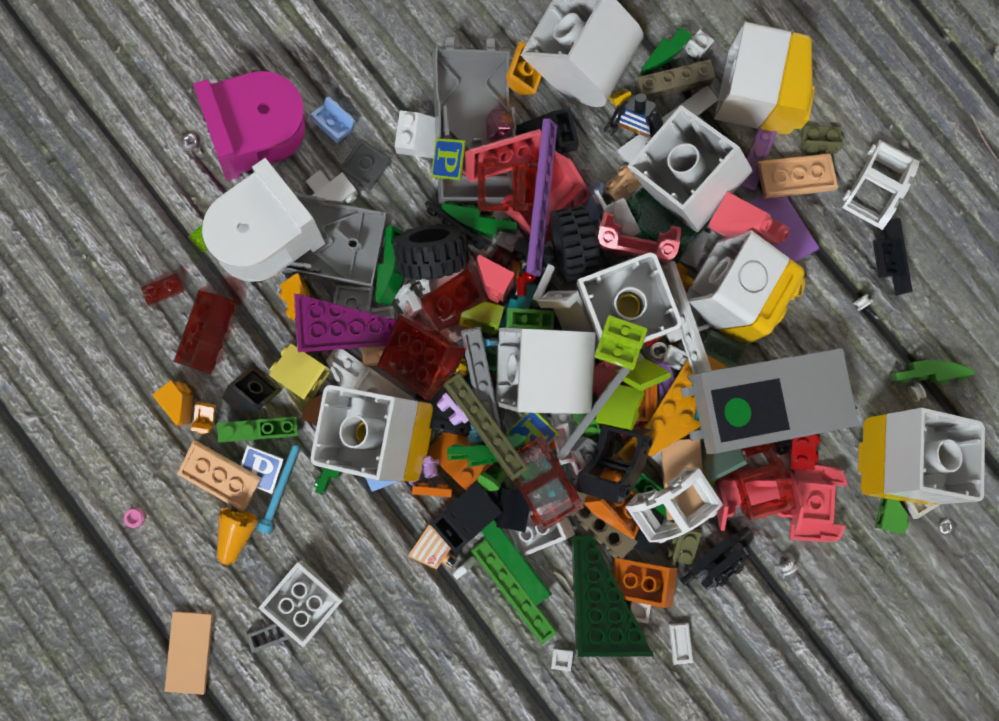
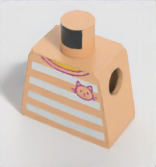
[408,524,457,569]

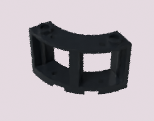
[577,424,653,504]

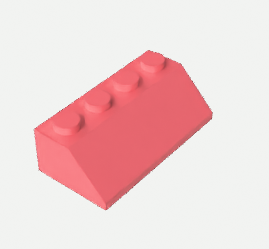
[462,129,541,183]
[477,255,515,306]

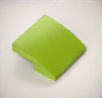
[594,315,648,370]
[596,383,645,431]

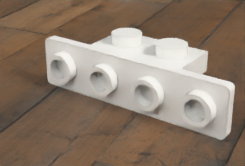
[593,187,641,259]

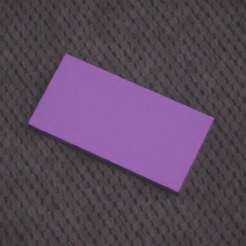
[748,194,819,262]

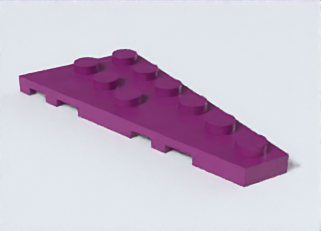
[294,293,414,352]

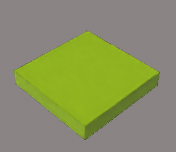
[615,358,671,391]

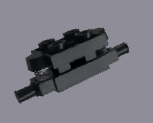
[679,526,752,590]

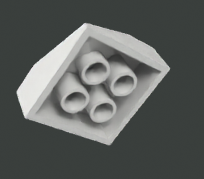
[258,560,343,647]

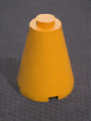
[217,508,259,565]

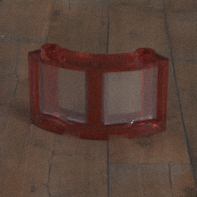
[502,435,585,531]

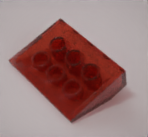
[377,314,466,401]

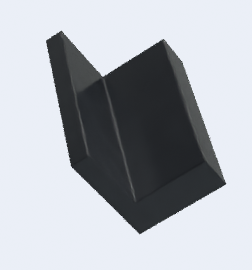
[496,488,532,533]

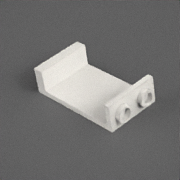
[537,290,598,360]

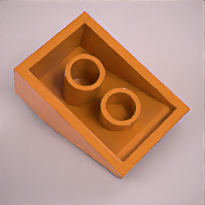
[427,431,493,491]
[583,470,639,539]
[613,558,678,608]

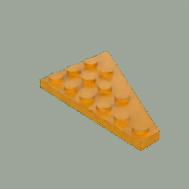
[634,354,729,457]

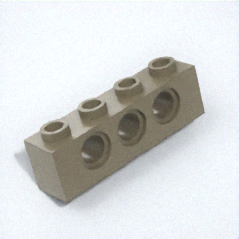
[635,60,715,101]
[565,491,638,559]

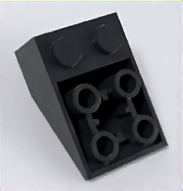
[516,107,579,154]
[430,482,503,554]

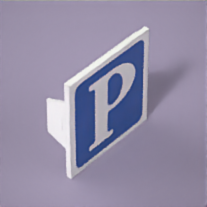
[241,445,284,494]

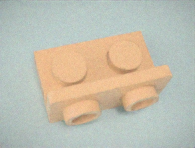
[603,165,643,204]

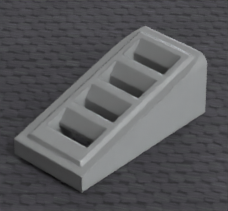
[246,623,290,653]

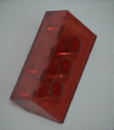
[173,290,236,374]

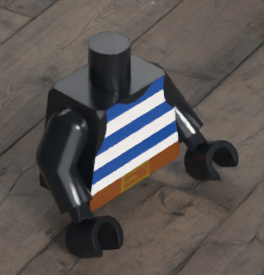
[604,93,663,145]

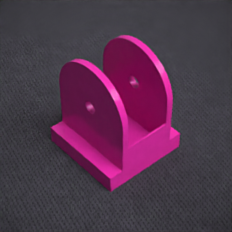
[193,71,305,182]

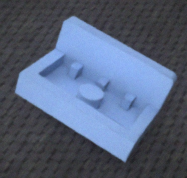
[309,97,355,143]

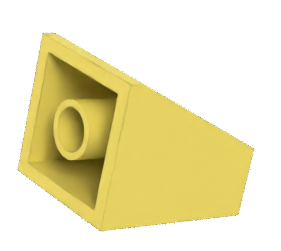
[269,343,332,401]

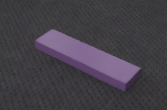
[739,126,777,192]

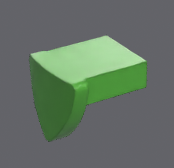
[477,468,507,491]

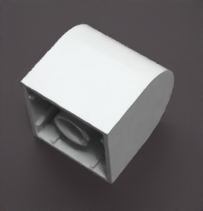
[521,0,643,107]
[627,105,752,232]
[495,328,596,414]

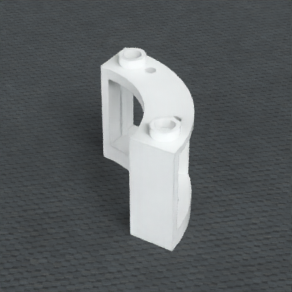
[842,140,920,230]
[625,468,723,543]

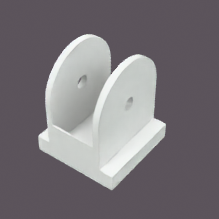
[202,158,325,282]

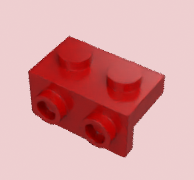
[790,434,820,470]

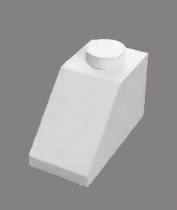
[312,173,358,205]

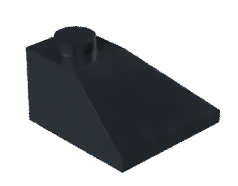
[222,366,282,412]

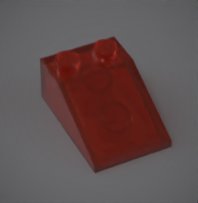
[420,268,490,331]

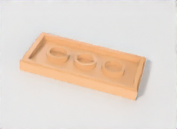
[757,153,839,199]
[661,439,704,520]
[177,440,262,512]
[164,611,213,695]

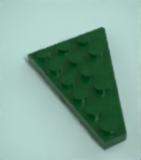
[571,536,654,657]

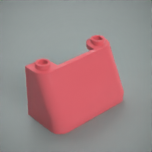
[709,192,790,244]
[598,212,681,264]

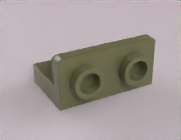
[801,125,844,154]
[667,528,702,567]

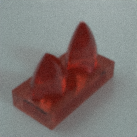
[141,273,185,306]

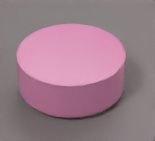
[124,508,145,528]

